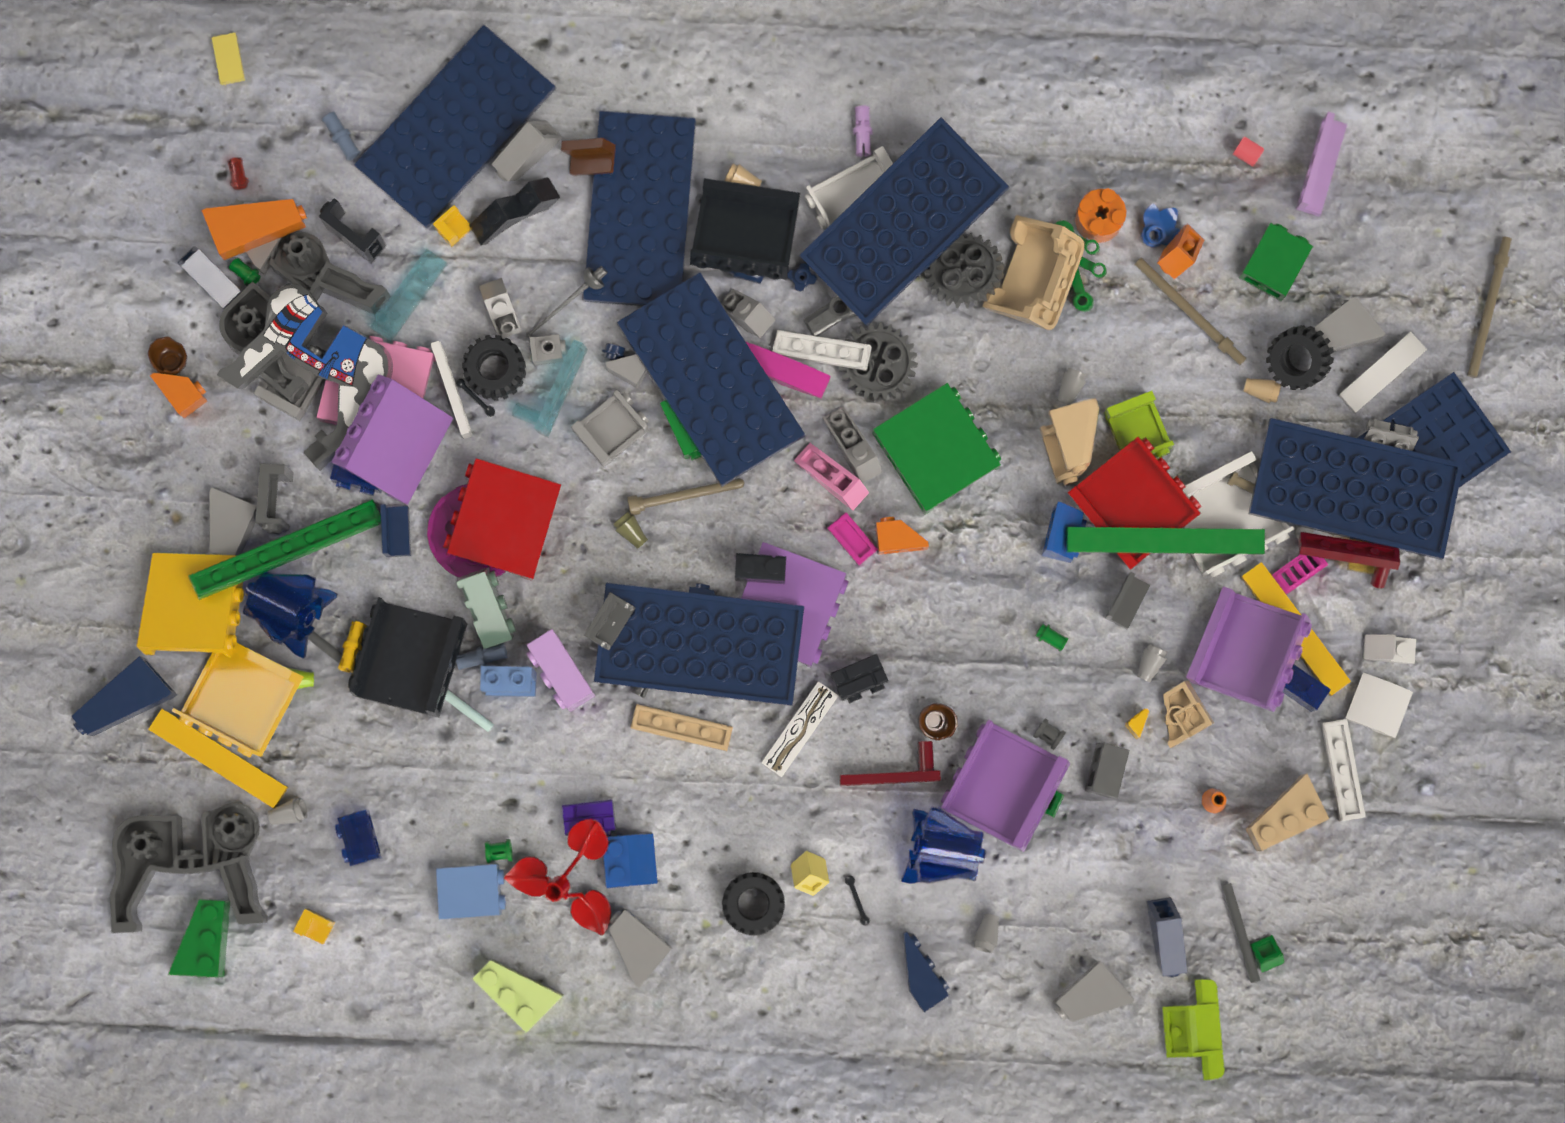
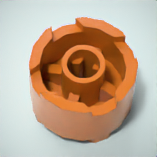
[1075,188,1127,243]

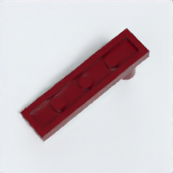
[1298,532,1400,589]
[839,741,941,786]

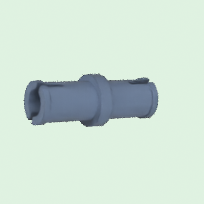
[322,111,361,161]
[456,643,508,670]

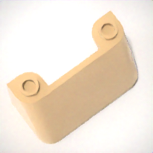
[982,215,1084,330]
[1040,398,1099,486]

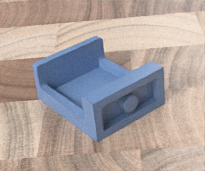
[480,666,537,697]
[436,864,506,919]

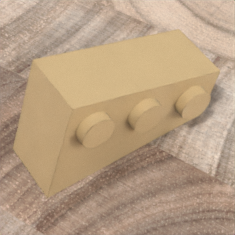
[1246,773,1329,851]

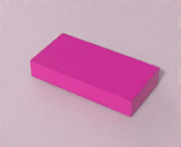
[827,512,878,566]

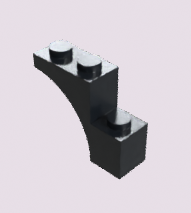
[469,177,561,246]

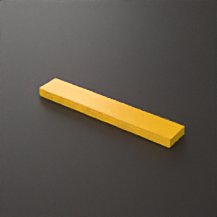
[1241,562,1351,696]
[148,709,289,808]

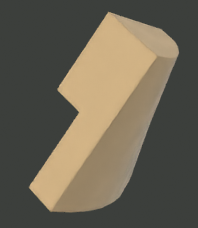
[1163,681,1214,748]

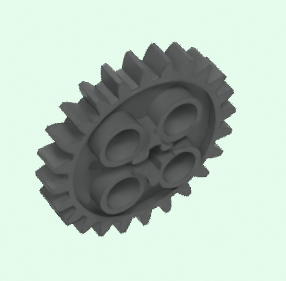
[924,233,1004,308]
[839,322,918,402]

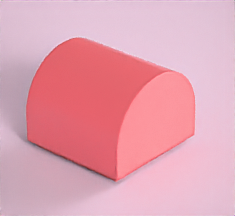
[1232,137,1264,167]

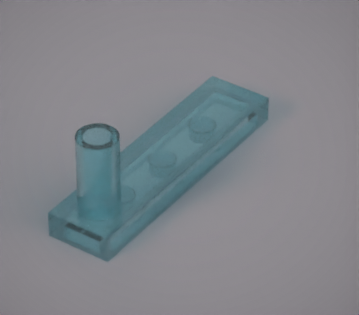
[370,249,448,342]
[512,340,588,437]

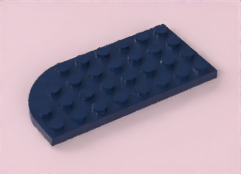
[1358,372,1511,488]

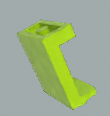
[1104,391,1174,458]

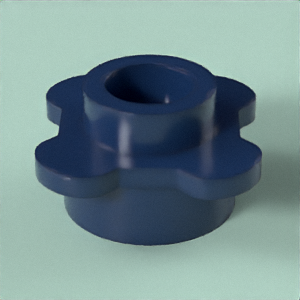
[788,263,816,292]

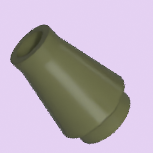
[613,512,648,549]

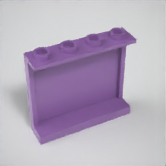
[331,374,453,505]
[741,542,849,668]
[1186,586,1312,712]
[941,719,1070,852]

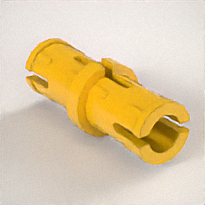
[338,621,367,673]

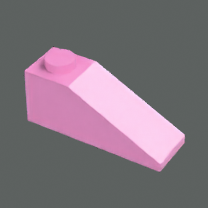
[794,443,869,510]

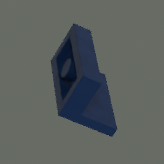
[380,504,411,557]

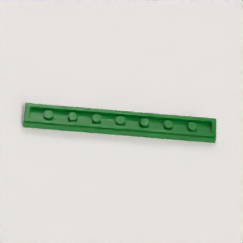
[188,499,381,600]
[1066,527,1265,555]

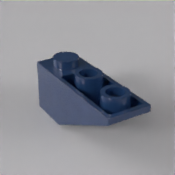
[903,932,950,1013]

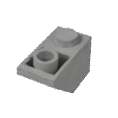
[479,278,522,339]
[721,289,776,338]

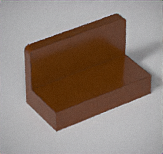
[561,138,616,176]

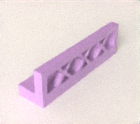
[1296,112,1347,216]

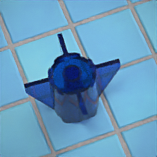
[243,571,338,658]
[901,807,986,884]

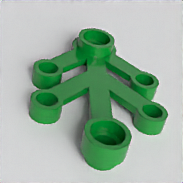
[1054,220,1107,312]

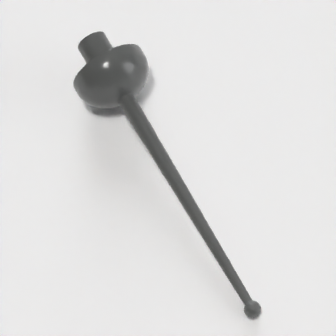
[526,266,608,338]

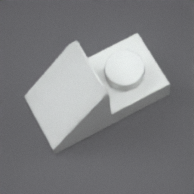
[1363,635,1416,664]

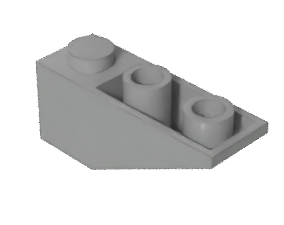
[822,406,882,483]

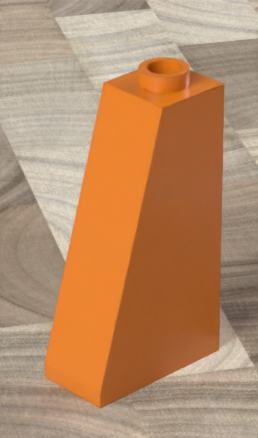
[202,199,307,260]

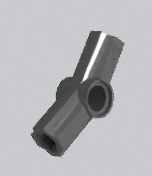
[803,296,858,336]

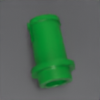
[229,258,261,286]
[1035,624,1069,652]

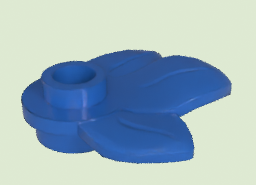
[1141,204,1180,247]

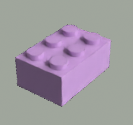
[526,629,595,712]

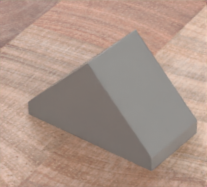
[605,355,648,389]

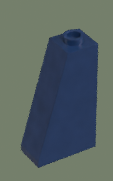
[71,656,177,736]

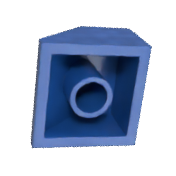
[1041,502,1087,563]
[603,834,658,888]

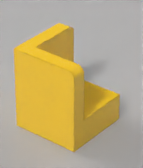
[433,205,471,247]
[293,909,335,944]

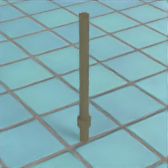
[1467,236,1512,378]
[1135,258,1247,365]

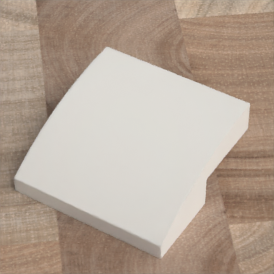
[1346,673,1413,739]

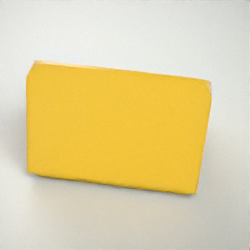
[1124,708,1149,739]

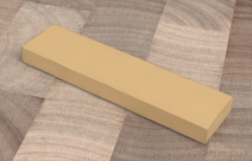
[630,704,733,751]

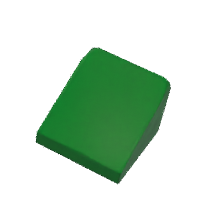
[1250,935,1284,973]

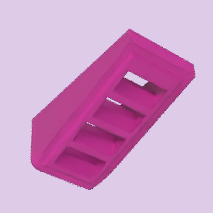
[1272,554,1328,595]

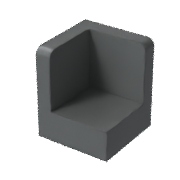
[304,430,335,471]

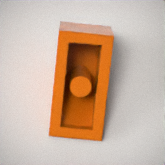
[1157,223,1204,279]
[150,373,207,418]
[875,517,929,555]

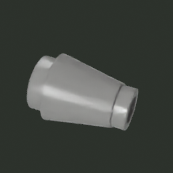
[1057,368,1087,405]
[1137,644,1167,682]
[268,798,307,825]
[973,914,999,953]

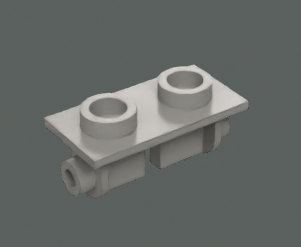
[1364,419,1419,451]

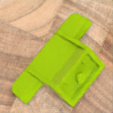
[1162,979,1224,1080]

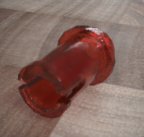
[227,157,249,190]

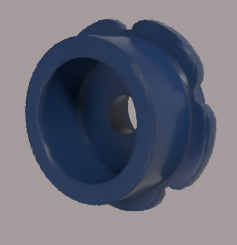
[602,343,625,361]

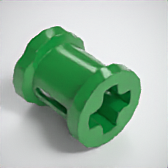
[485,839,513,864]

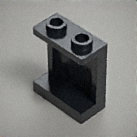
[319,198,387,264]

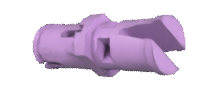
[853,106,873,157]

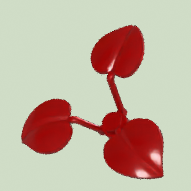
[504,819,611,936]

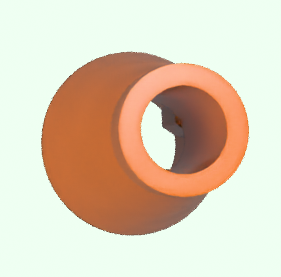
[1202,788,1226,813]

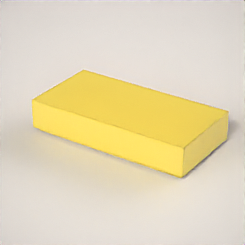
[212,33,245,85]

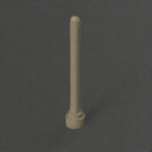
[627,479,745,516]

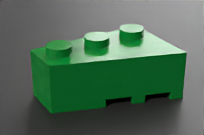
[168,900,230,978]

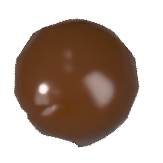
[148,336,188,375]
[918,703,958,741]

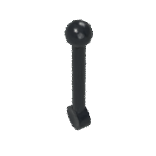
[456,379,495,417]
[845,876,870,926]

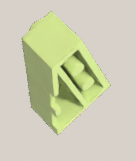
[473,960,564,1033]

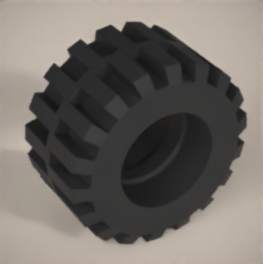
[1266,325,1334,390]
[462,335,526,401]
[722,872,785,936]

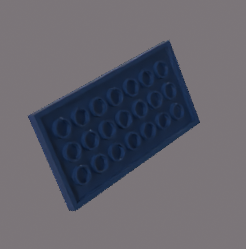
[354,25,556,229]
[583,111,696,306]
[799,117,1010,326]
[617,272,805,487]
[1248,418,1464,560]
[594,583,805,706]

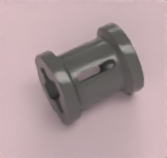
[1033,718,1066,750]

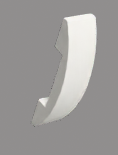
[1338,332,1427,413]

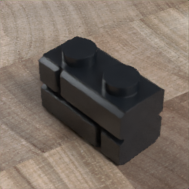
[735,553,787,584]
[830,654,888,704]

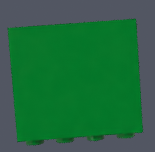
[872,383,1001,515]

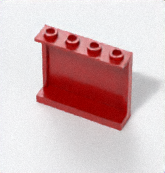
[1068,436,1202,570]
[443,458,561,580]

